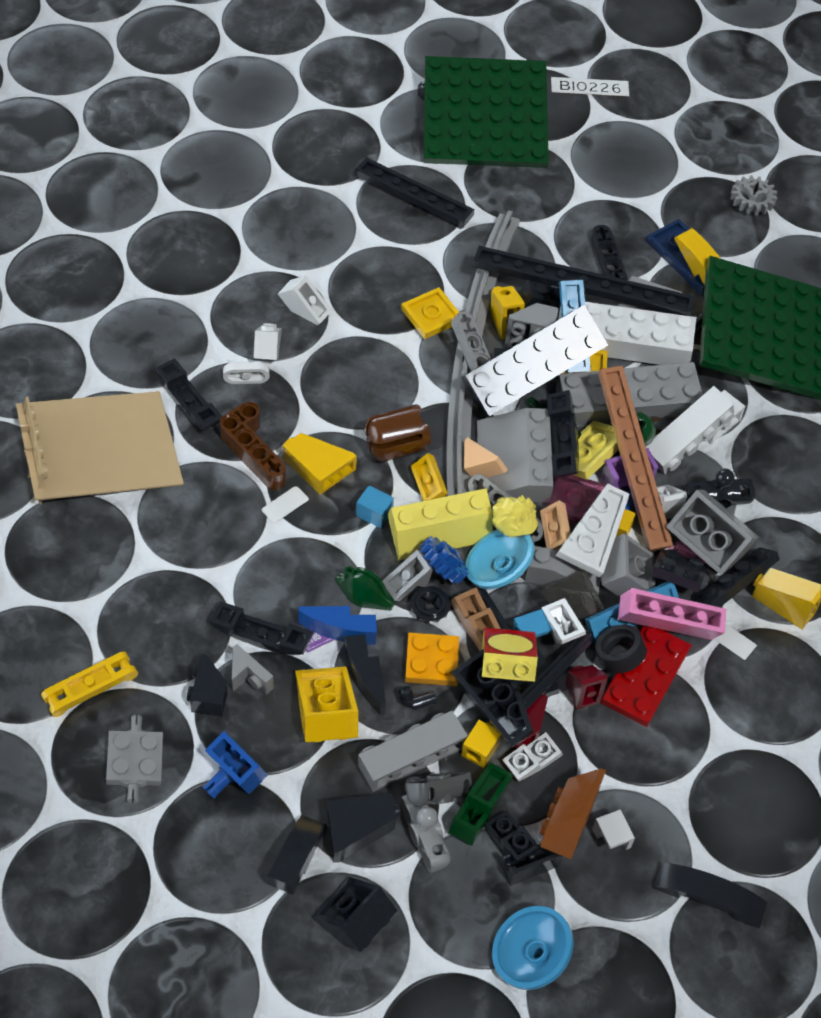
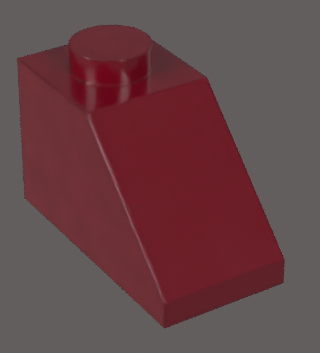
[565,665,608,710]

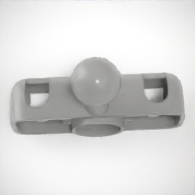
[400,795,451,874]

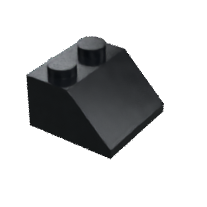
[312,877,398,952]

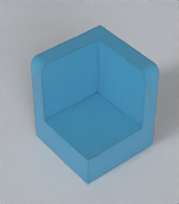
[356,486,394,528]
[512,609,552,638]

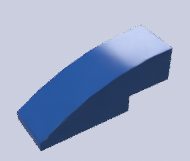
[298,606,377,645]

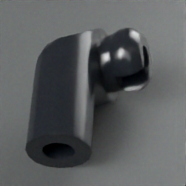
[398,686,437,710]

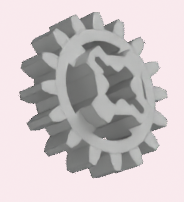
[730,175,777,215]

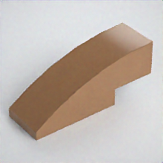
[450,587,501,651]

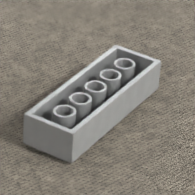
[555,362,703,427]

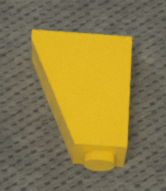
[283,433,357,495]
[752,568,821,630]

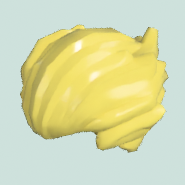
[492,495,538,537]

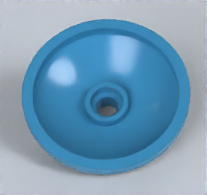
[492,906,574,990]

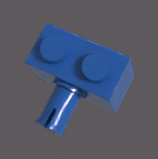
[202,731,268,799]

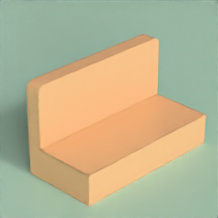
[540,500,571,551]

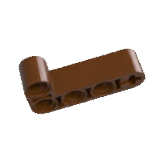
[220,402,286,490]

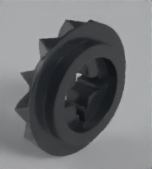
[410,586,451,624]

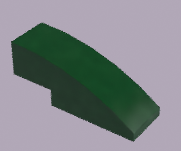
[448,762,514,846]

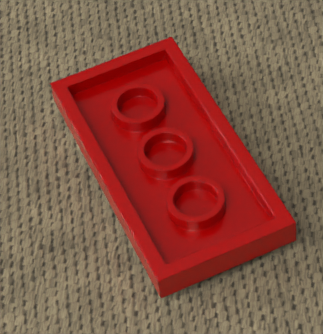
[601,626,692,727]

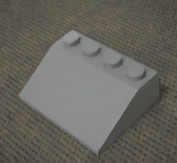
[477,408,553,502]

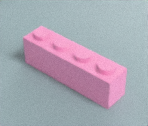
[618,588,726,640]

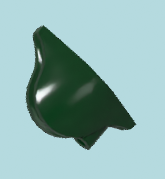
[335,566,395,611]

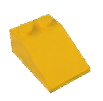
[295,666,358,742]

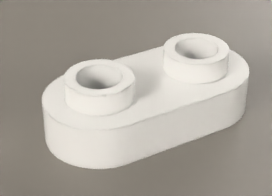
[223,361,270,384]

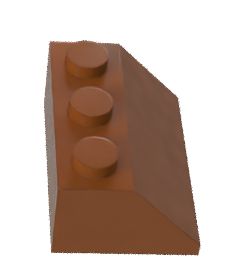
[539,768,606,859]

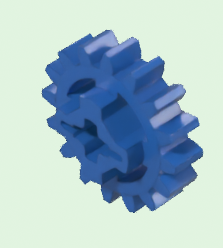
[420,536,468,584]

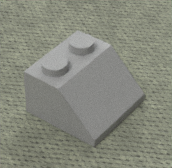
[601,533,655,596]

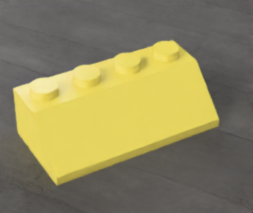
[387,488,493,561]

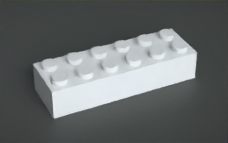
[558,302,696,365]

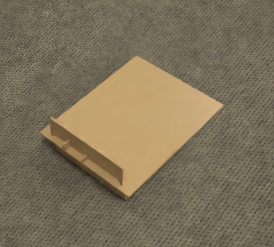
[16,391,184,504]

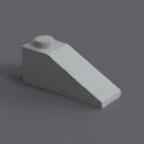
[525,546,601,595]

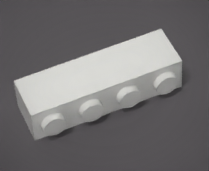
[646,386,734,475]

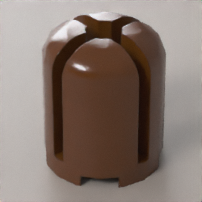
[364,404,431,462]

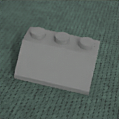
[666,490,759,575]

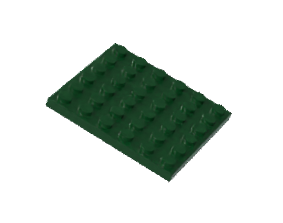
[424,56,549,168]
[699,256,821,400]

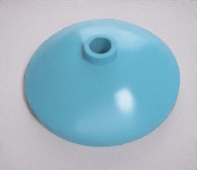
[465,530,535,589]

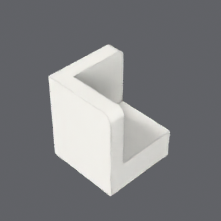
[592,809,635,850]

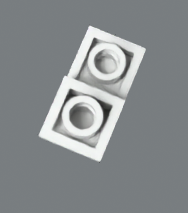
[502,732,562,782]

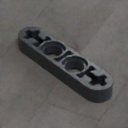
[591,225,628,280]

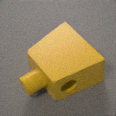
[490,286,525,340]

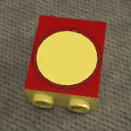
[482,628,538,682]

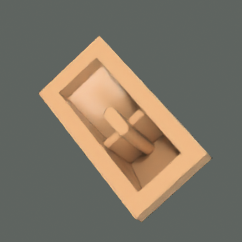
[464,437,508,477]

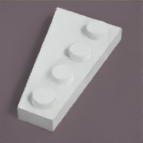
[555,484,629,577]

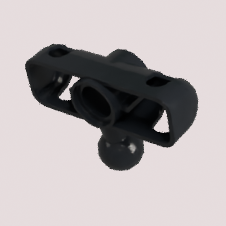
[682,468,755,509]

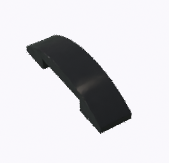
[155,358,222,431]
[547,390,579,478]
[209,601,314,655]
[653,862,767,929]

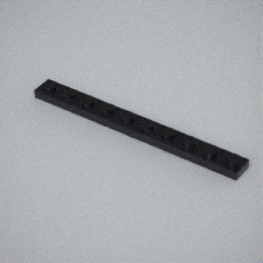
[473,246,695,316]

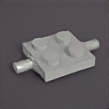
[106,715,163,803]

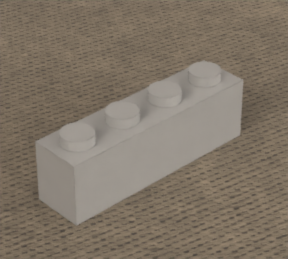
[358,710,468,792]

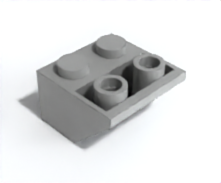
[504,303,559,349]

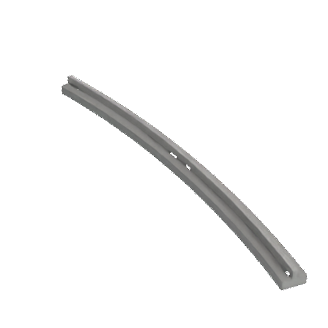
[446,210,520,496]

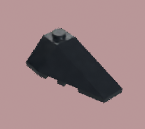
[452,649,534,747]

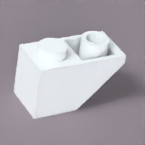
[254,323,282,360]

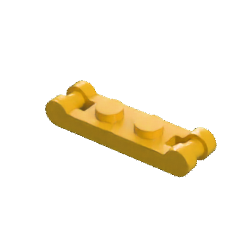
[41,651,138,717]

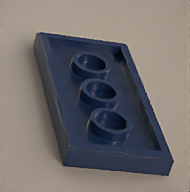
[645,219,705,295]

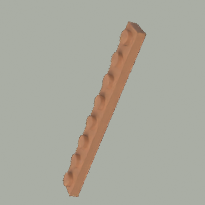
[598,365,673,552]

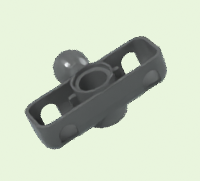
[404,772,472,807]

